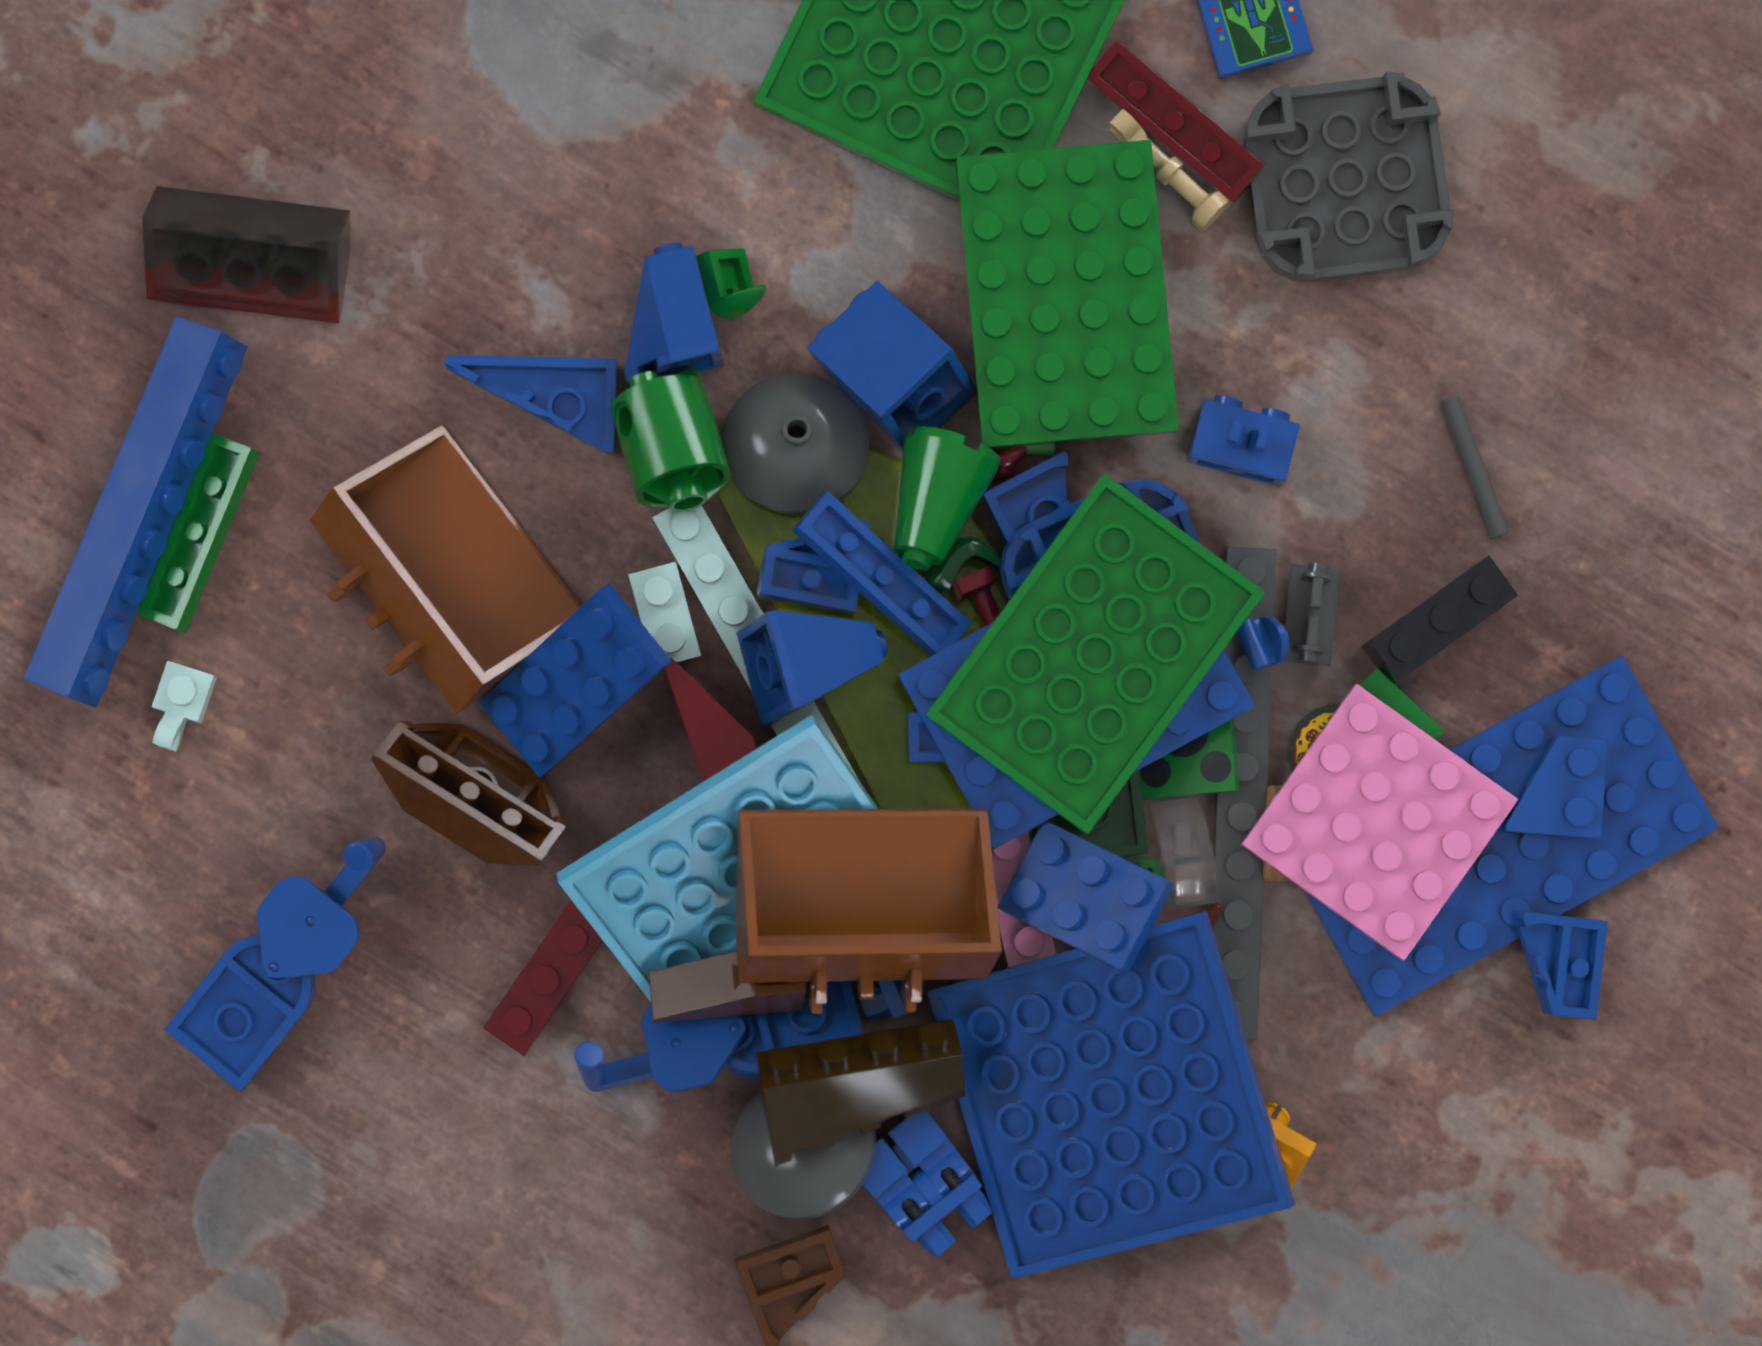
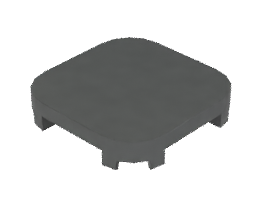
[1244,72,1454,282]

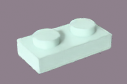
[628,562,702,664]

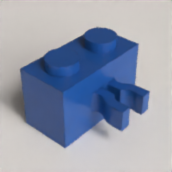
[1186,395,1300,487]

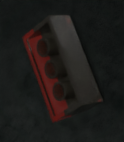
[142,186,350,324]

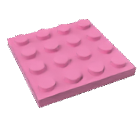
[1240,684,1519,961]

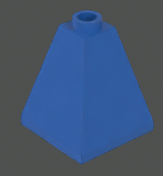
[736,610,888,727]

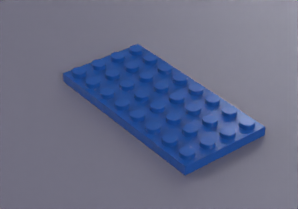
[1303,655,1719,1017]

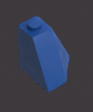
[624,242,724,388]

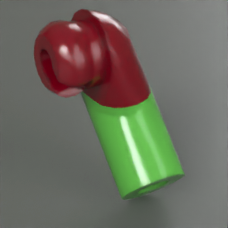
[992,444,1055,479]

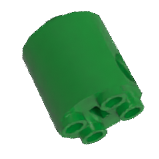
[610,369,731,512]

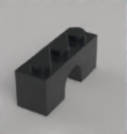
[1361,556,1518,683]

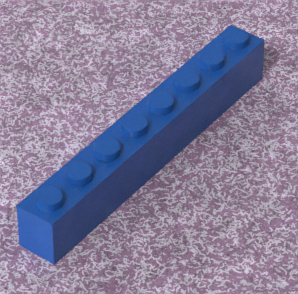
[23,316,248,708]

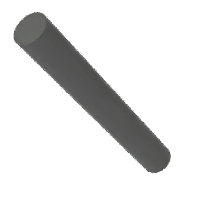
[1440,396,1509,539]

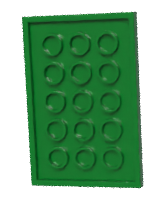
[956,140,1179,449]
[925,473,1265,835]

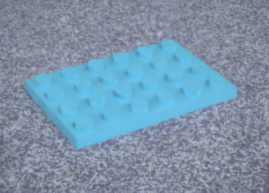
[557,715,878,1003]

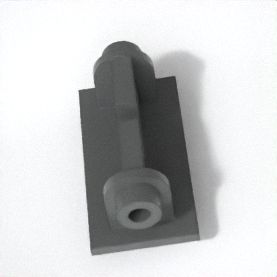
[1283,563,1340,666]

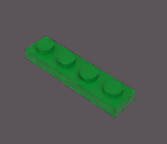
[137,433,260,634]

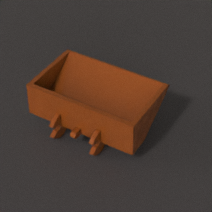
[309,425,582,714]
[736,808,1002,1014]

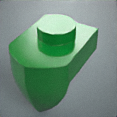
[696,248,767,321]

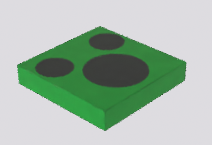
[1139,718,1240,800]

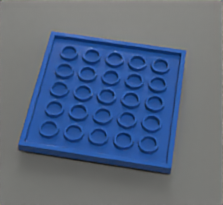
[927,911,1295,1279]

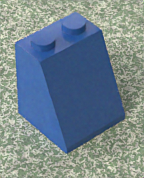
[806,281,977,453]

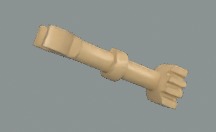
[1109,109,1230,234]

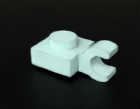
[151,661,217,752]

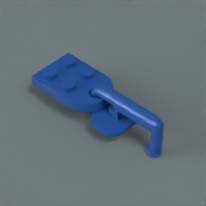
[164,837,386,1092]
[574,981,863,1092]

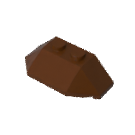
[371,721,566,866]

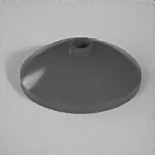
[723,373,869,515]
[731,1090,876,1220]

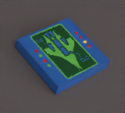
[1196,0,1314,80]

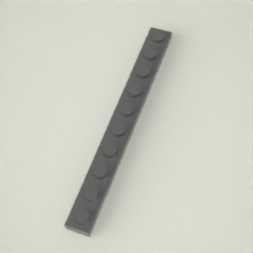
[1211,547,1276,1040]

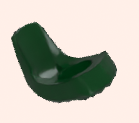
[925,536,1002,593]

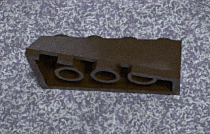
[755,1019,965,1167]

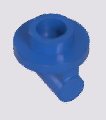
[1237,616,1289,672]

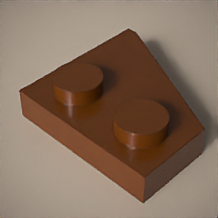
[735,1225,846,1346]

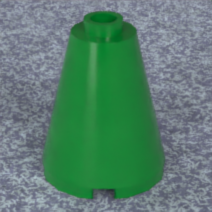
[895,426,1000,571]

